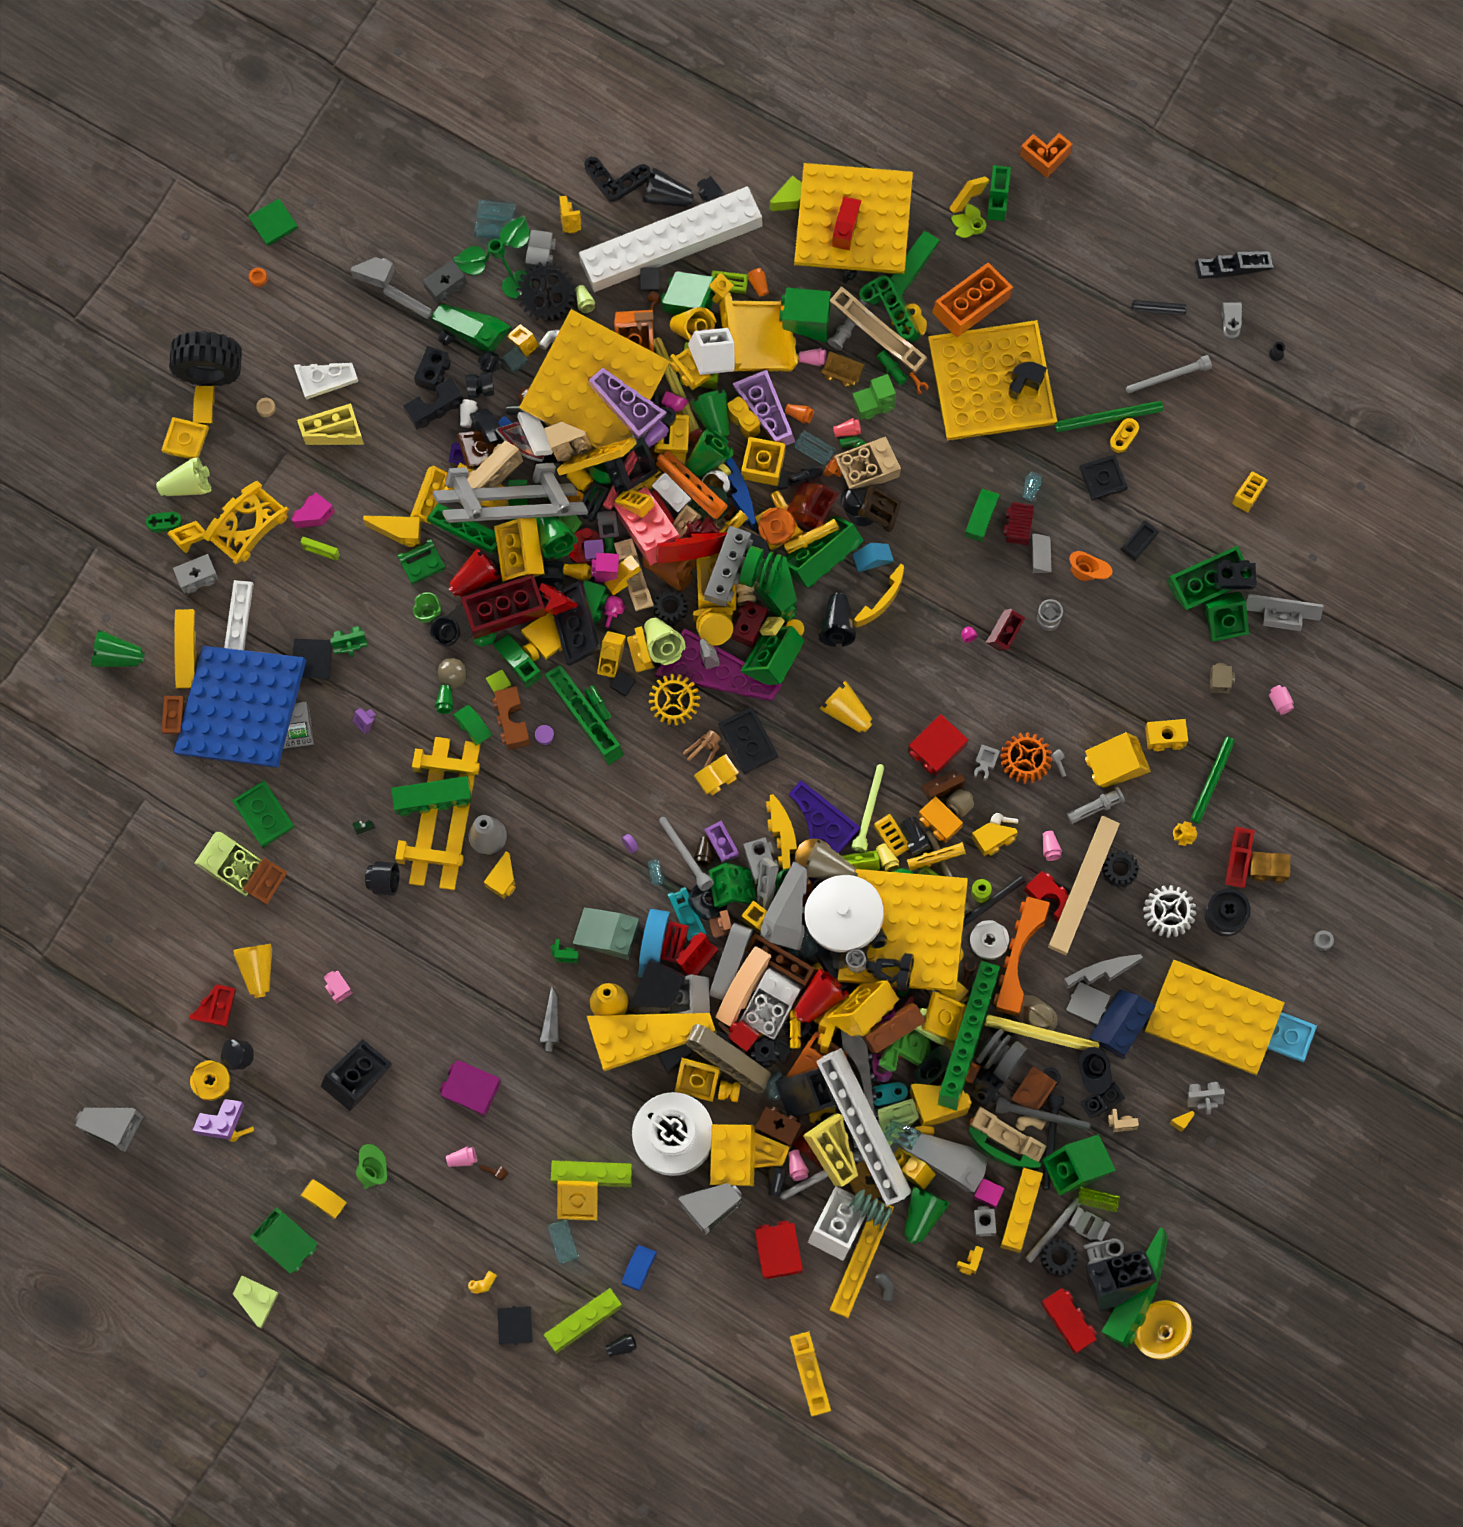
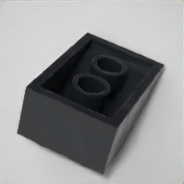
[320,1039,392,1111]

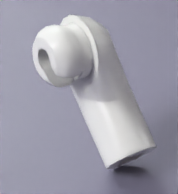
[538,330,560,350]

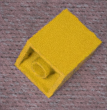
[1085,732,1151,788]
[909,1084,971,1126]

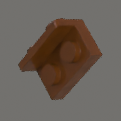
[922,770,965,802]

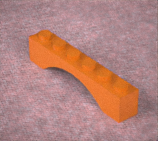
[994,897,1050,1017]

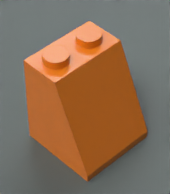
[615,310,654,352]

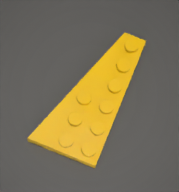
[587,1013,716,1071]

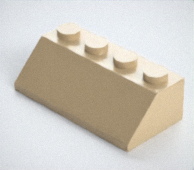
[459,441,523,506]

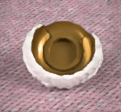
[702,470,730,498]

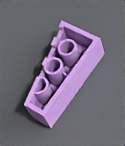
[588,368,667,440]
[732,370,795,445]

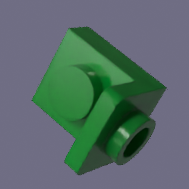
[551,939,579,963]

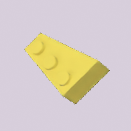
[297,403,364,445]
[803,1113,858,1187]

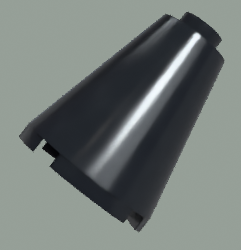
[642,168,694,207]
[818,592,856,647]

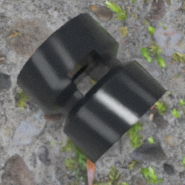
[465,372,495,399]

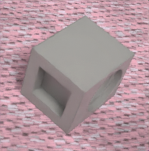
[973,1206,996,1237]

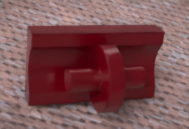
[686,515,719,538]

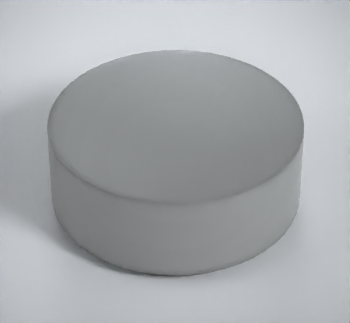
[1313,930,1334,951]

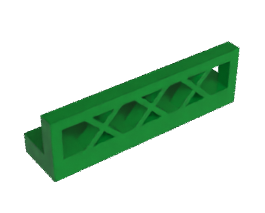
[427,503,498,554]

